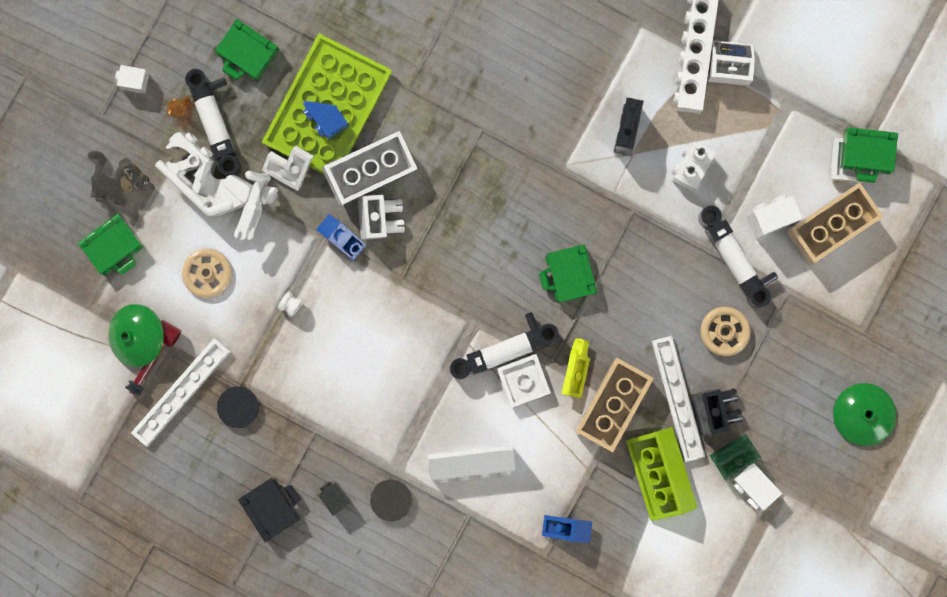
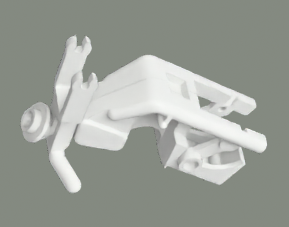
[155,132,278,240]

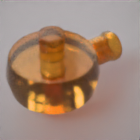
[167,96,190,118]

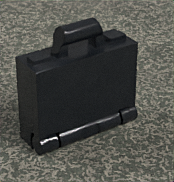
[613,97,644,157]
[238,477,301,542]

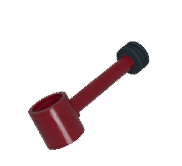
[125,319,182,396]

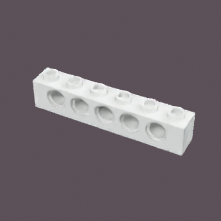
[673,0,718,114]

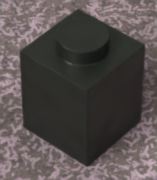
[318,482,351,516]

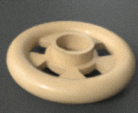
[182,249,232,298]
[700,307,751,357]

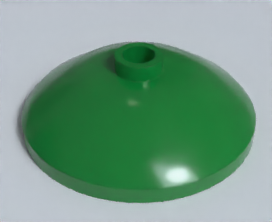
[108,304,164,367]
[833,383,896,446]

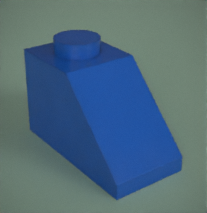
[542,515,592,543]

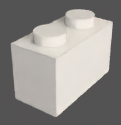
[732,462,782,511]

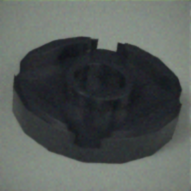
[217,387,259,428]

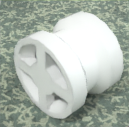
[277,291,303,318]

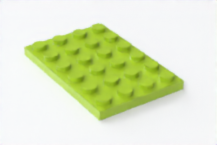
[261,33,393,175]

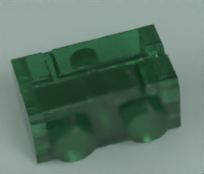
[709,434,761,480]

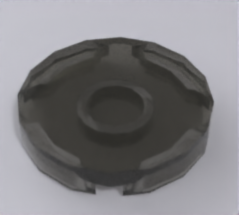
[370,479,412,522]

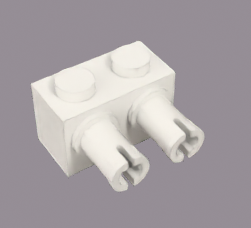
[671,141,716,192]
[358,195,405,240]

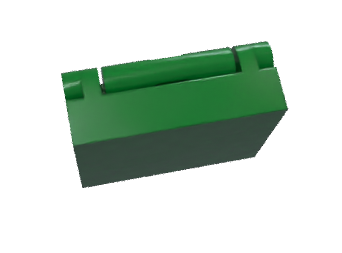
[215,19,280,81]
[840,127,898,183]
[77,213,144,276]
[539,244,598,304]

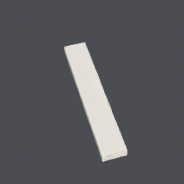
[651,336,705,463]
[131,338,231,447]

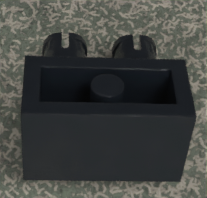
[691,388,743,435]

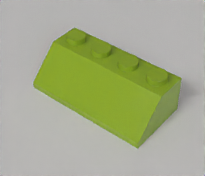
[626,427,698,521]

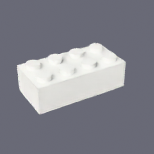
[322,131,417,205]

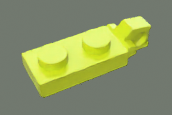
[561,338,590,399]

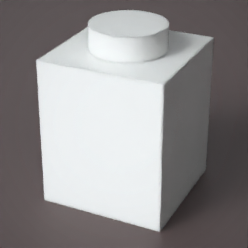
[115,65,149,94]

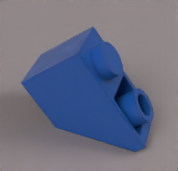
[303,101,349,140]
[316,214,366,260]

